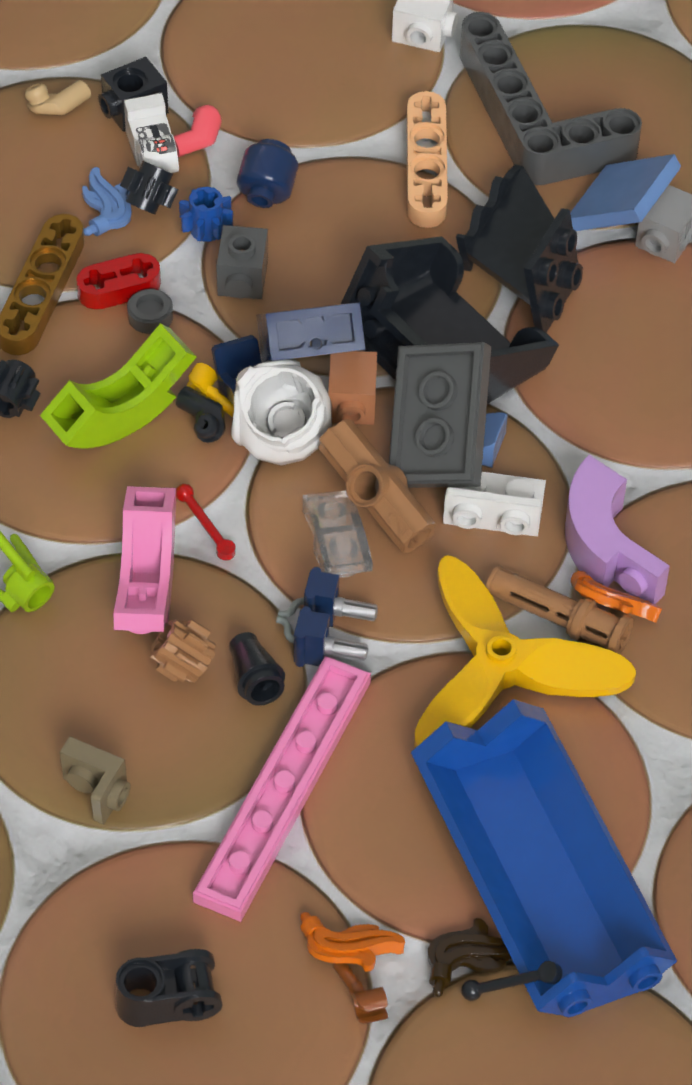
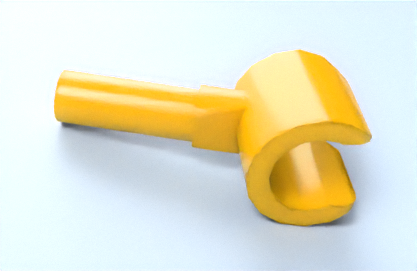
[186,363,234,418]

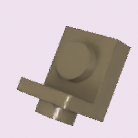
[60,736,130,825]

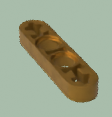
[0,214,84,355]

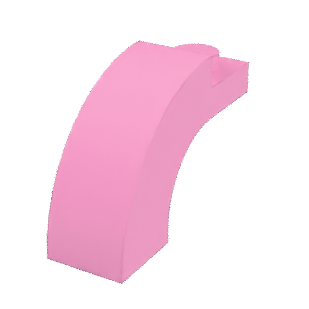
[113,486,176,634]

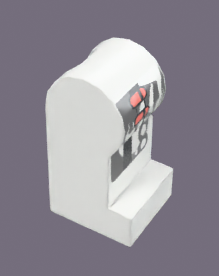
[124,93,179,173]

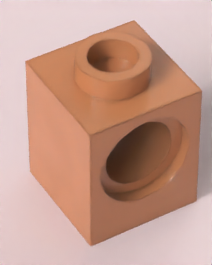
[328,351,377,425]

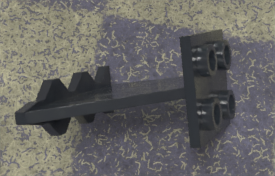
[456,165,583,333]

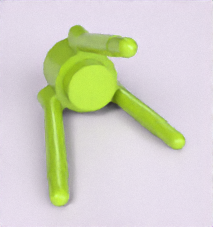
[0,531,55,612]

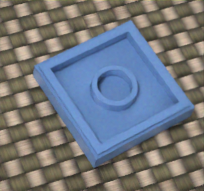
[570,154,681,231]

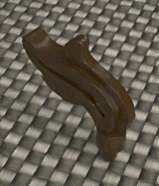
[427,918,512,997]

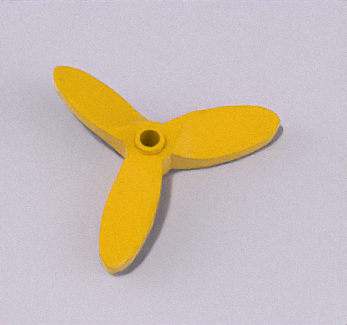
[414,555,636,748]

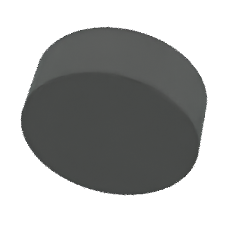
[127,289,173,334]

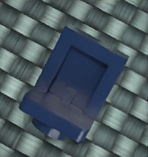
[211,335,262,405]

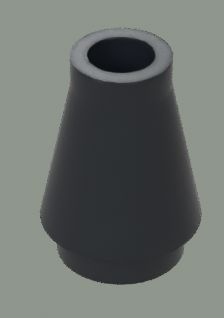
[229,632,285,706]

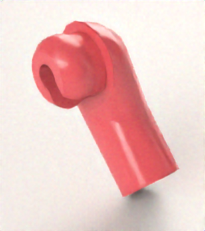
[173,105,222,157]

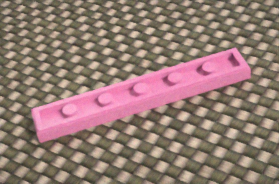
[193,656,371,922]

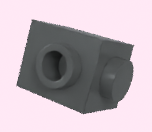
[217,225,268,299]

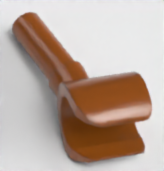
[333,963,388,1024]

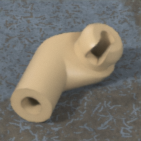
[25,80,91,115]

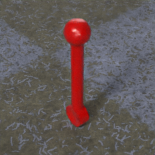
[176,484,236,561]

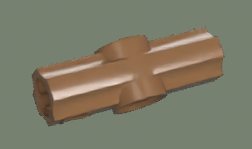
[318,419,437,553]

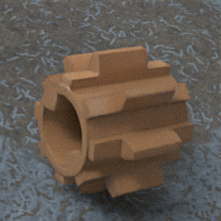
[149,619,216,683]

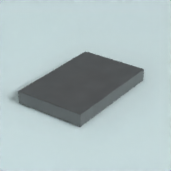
[389,342,491,488]

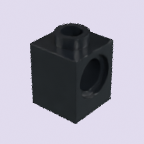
[98,57,169,132]

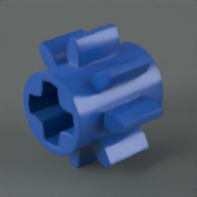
[179,187,234,242]

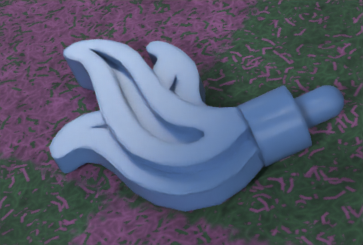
[82,167,132,236]

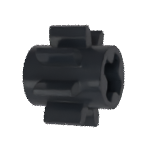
[120,161,179,215]
[0,359,41,418]

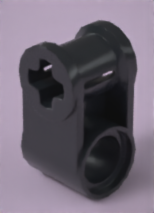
[116,949,223,1027]

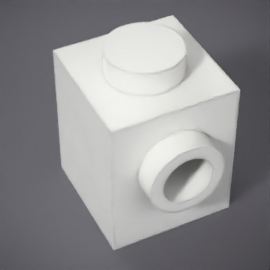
[392,0,458,52]

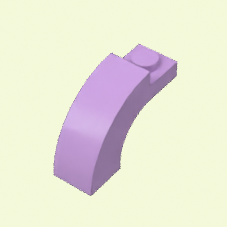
[565,455,670,604]

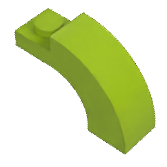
[40,323,197,449]

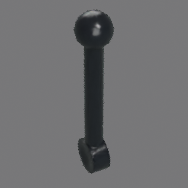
[461,961,562,1001]

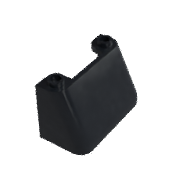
[341,236,559,404]

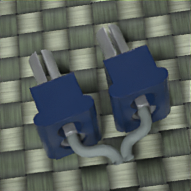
[276,567,378,667]

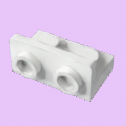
[443,472,546,537]

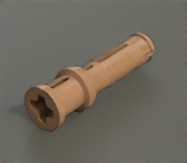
[486,565,634,654]

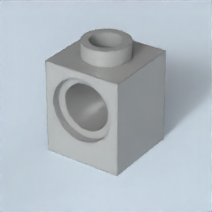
[635,185,692,263]

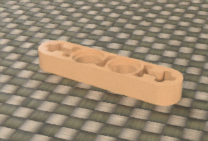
[407,91,448,228]

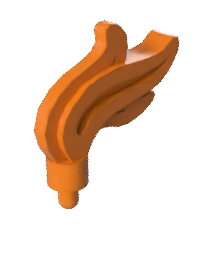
[571,571,662,623]
[300,912,405,972]

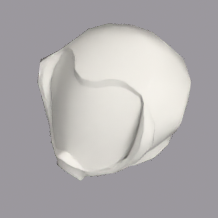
[231,359,332,466]

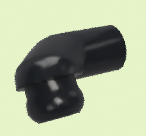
[176,386,226,443]

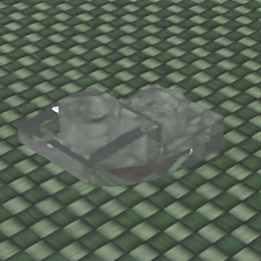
[302,490,373,577]

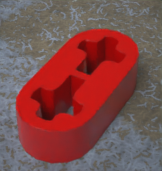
[76,253,161,310]

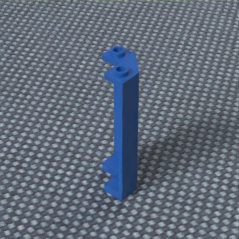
[411,699,677,1017]

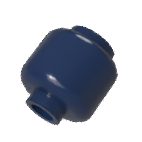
[236,139,299,208]

